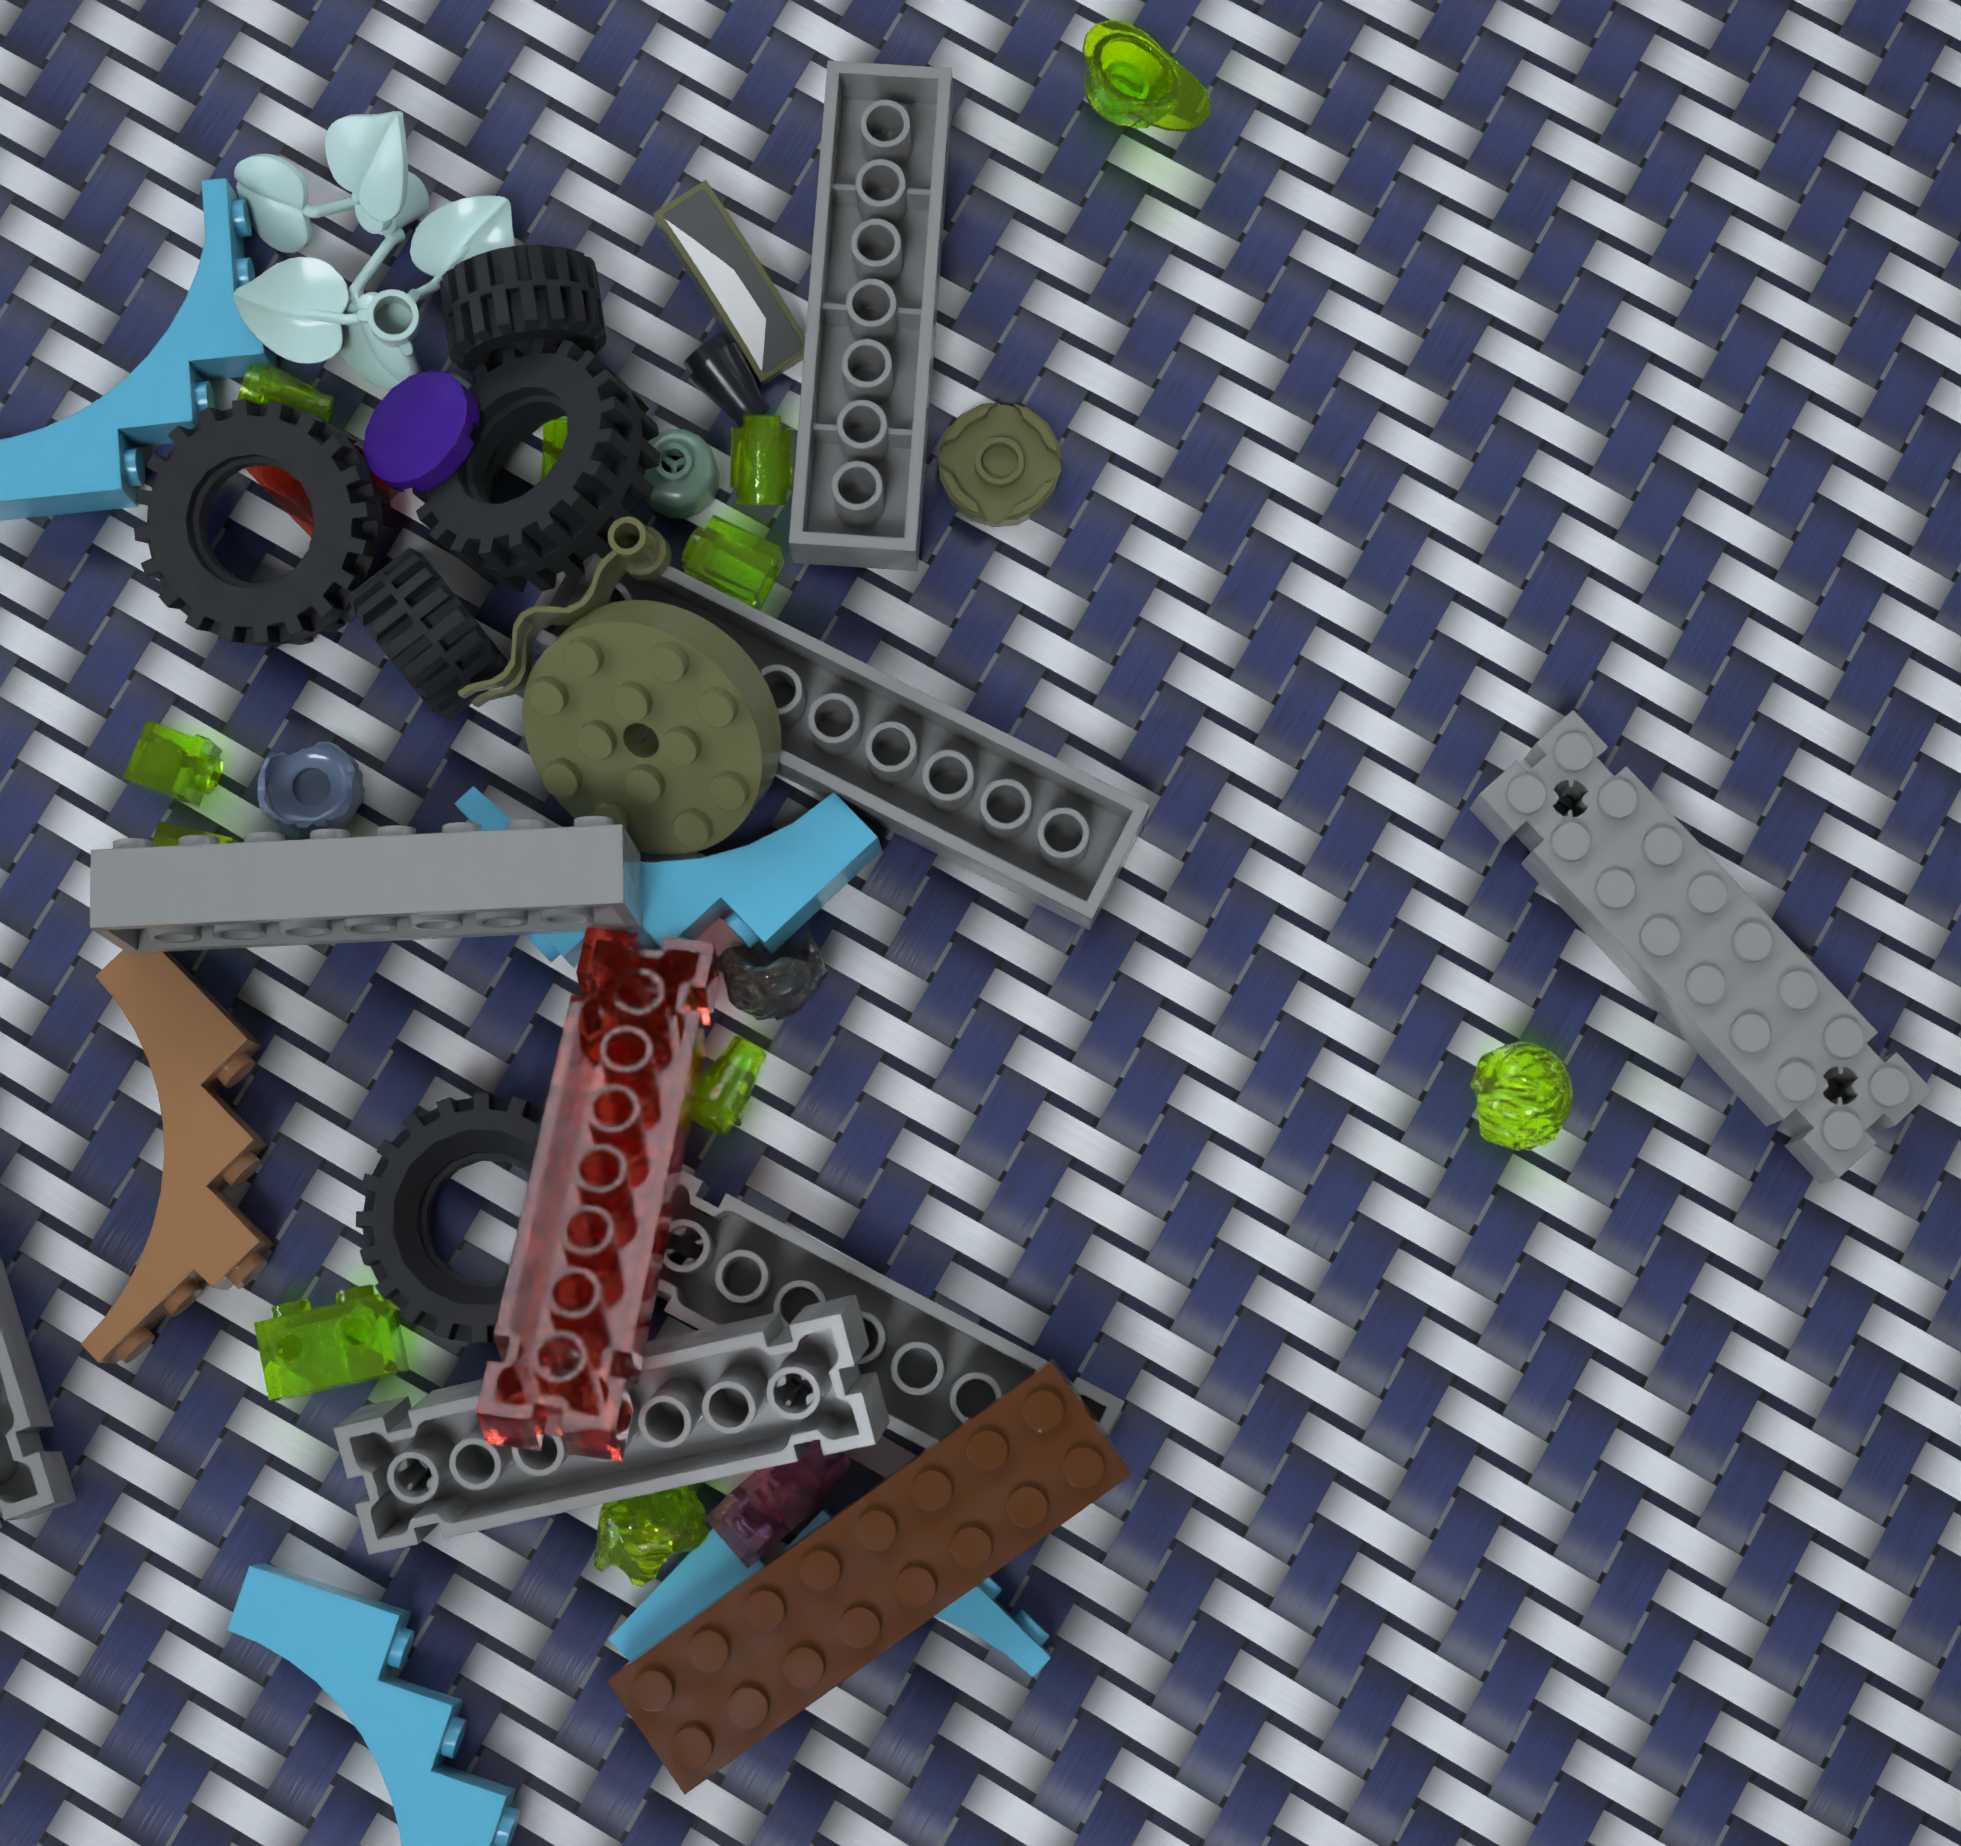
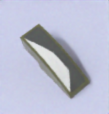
[653,180,805,386]

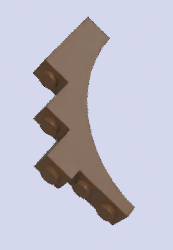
[81,950,274,1364]

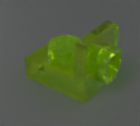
[123,720,223,808]

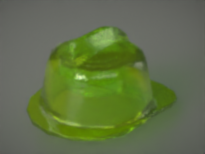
[1082,20,1211,132]

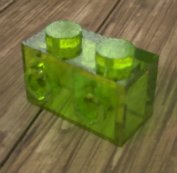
[254,1285,410,1401]

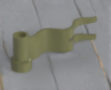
[458,516,671,707]

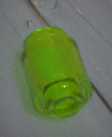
[730,414,794,505]

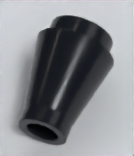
[684,333,771,430]

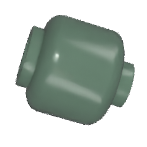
[644,429,719,519]

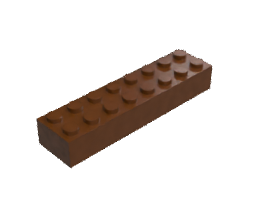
[607,1358,1131,1795]

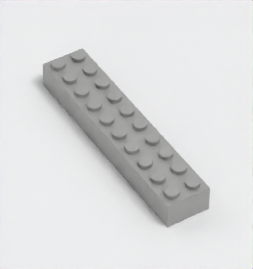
[533,553,1150,930]

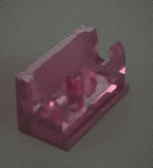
[704,1440,850,1569]

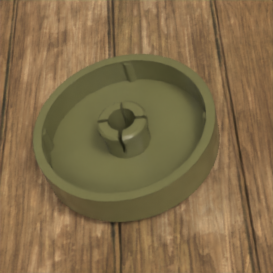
[522,600,782,855]

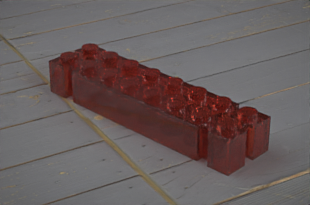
[476,927,720,1462]

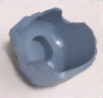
[257,741,365,840]

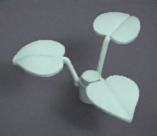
[234,111,429,391]
[233,196,515,389]

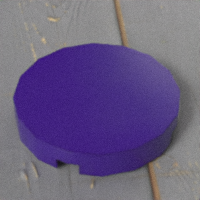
[363,370,480,492]

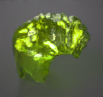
[1471,1042,1574,1151]
[594,1486,710,1587]

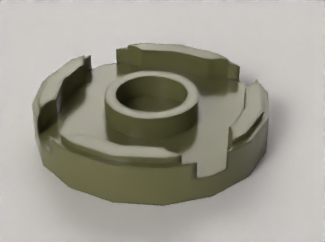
[938,402,1061,527]

